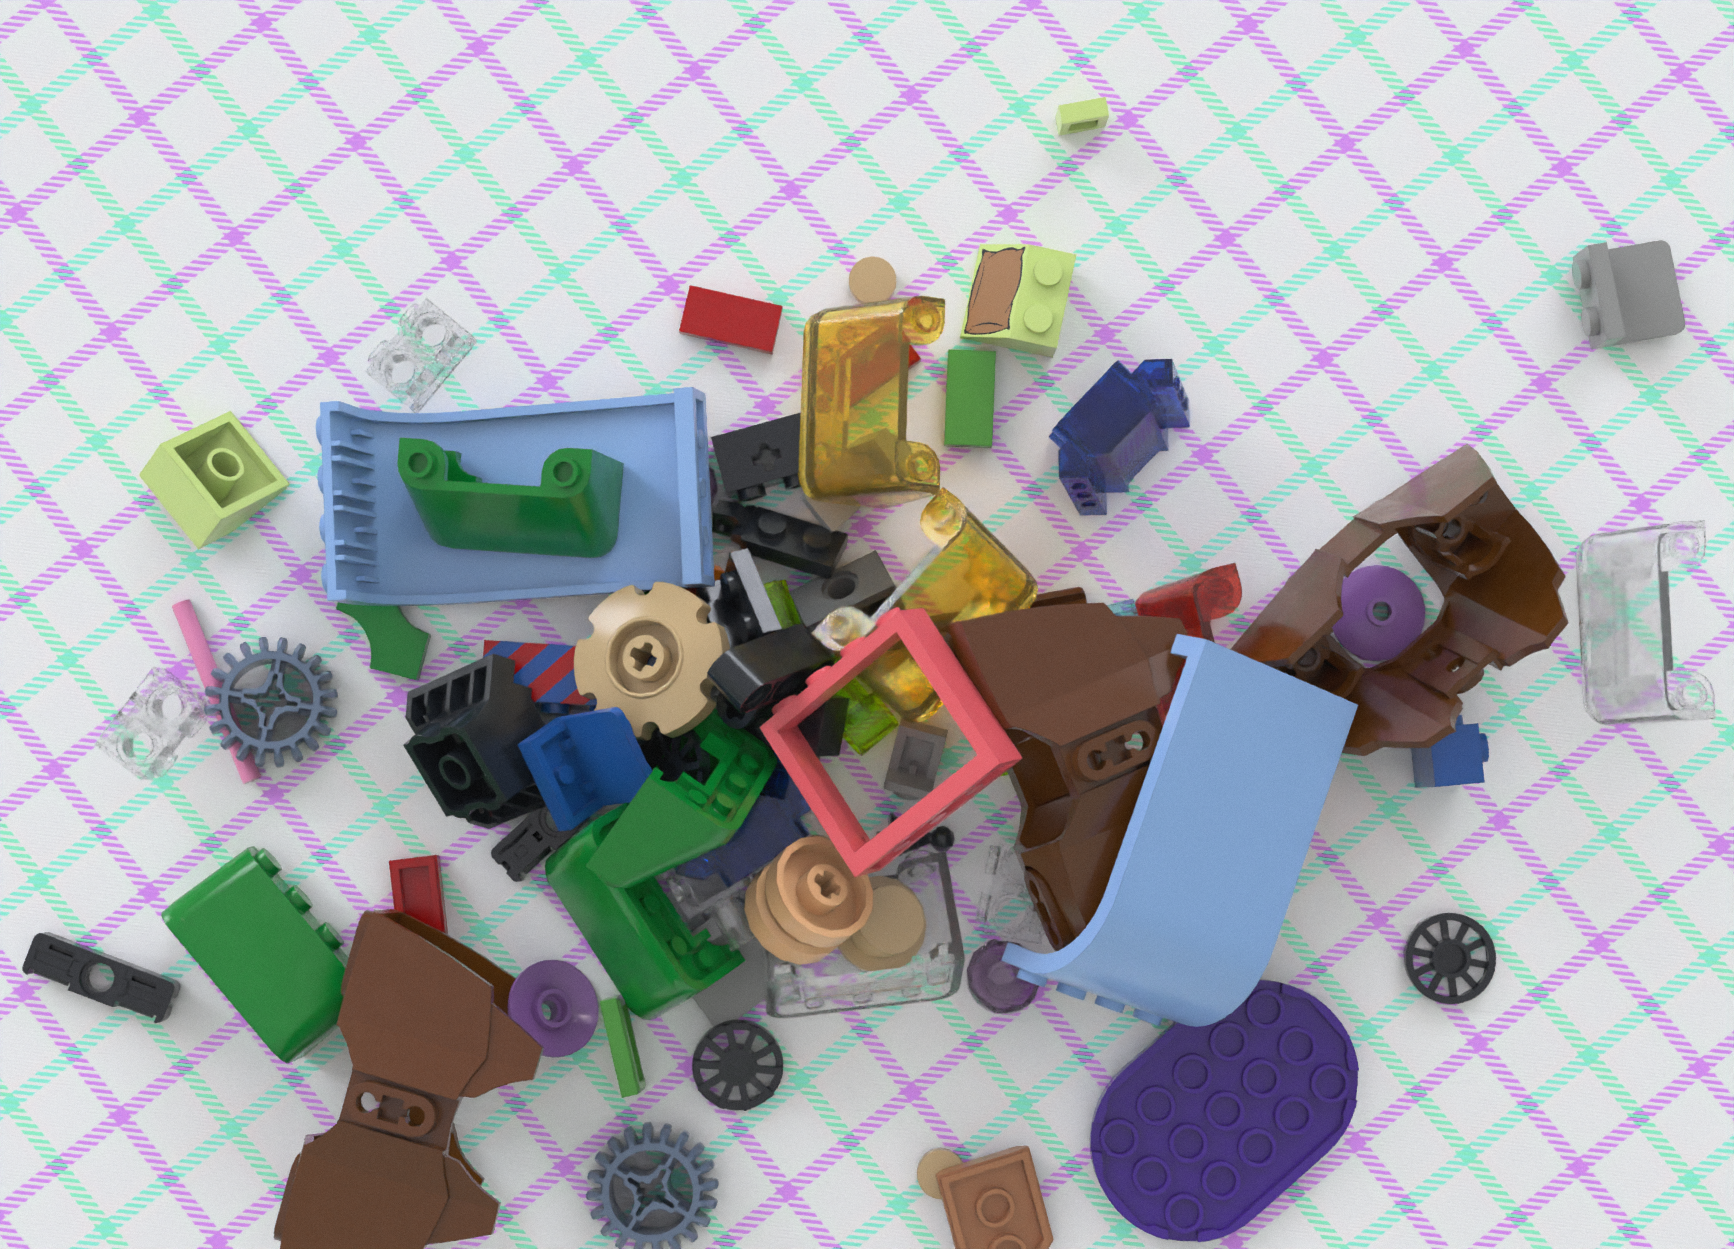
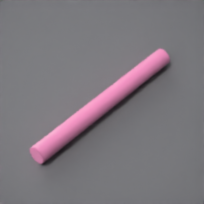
[172,599,261,784]

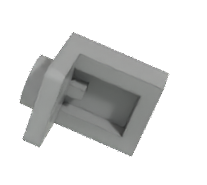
[883,718,948,800]

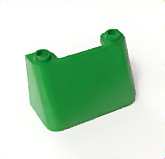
[397,438,624,558]
[586,708,777,888]
[545,803,746,1020]

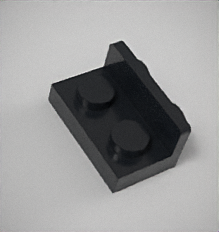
[696,548,782,649]

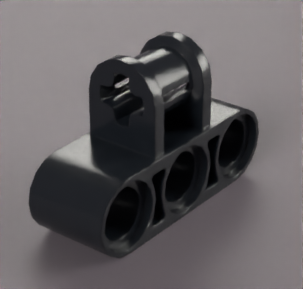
[707,624,835,729]

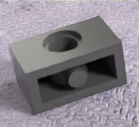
[789,550,905,655]

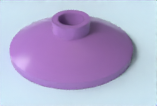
[1332,565,1425,661]
[508,960,599,1058]

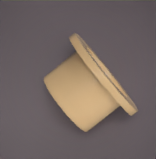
[838,876,927,974]

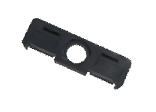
[491,805,593,882]
[22,932,180,1023]

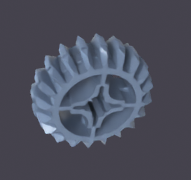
[204,637,338,768]
[586,1122,719,1249]

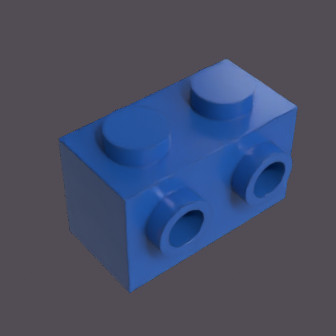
[1411,715,1489,788]

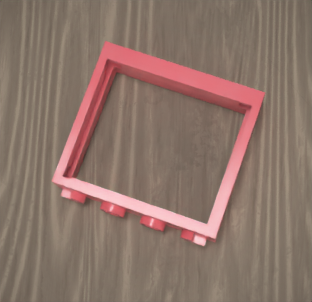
[759,607,1023,877]

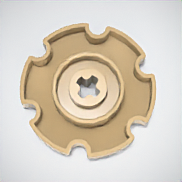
[574,581,730,741]

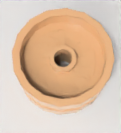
[744,836,873,965]

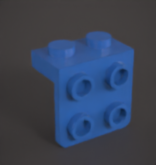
[517,707,652,832]

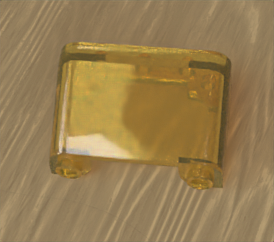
[798,296,945,509]
[811,487,1038,723]

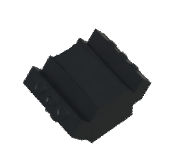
[403,654,546,829]

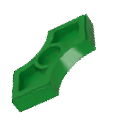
[336,602,431,681]

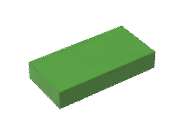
[944,349,996,448]
[600,994,646,1098]

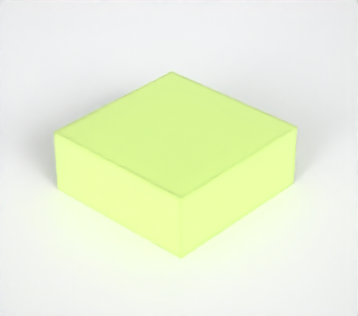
[1055,97,1109,136]

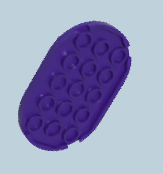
[1090,980,1359,1242]

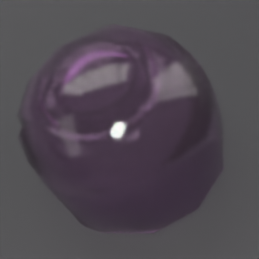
[966,939,1039,1015]

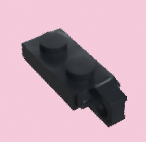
[712,499,848,579]

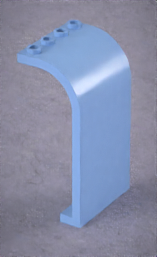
[316,387,715,606]
[1001,634,1358,1027]

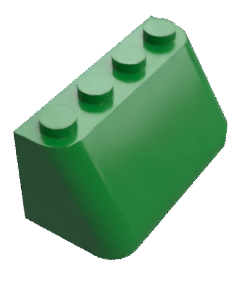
[161,846,348,1064]

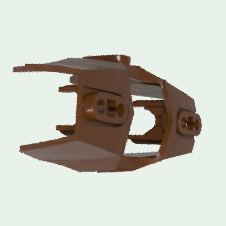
[1230,444,1569,756]
[938,603,1188,951]
[274,909,544,1249]

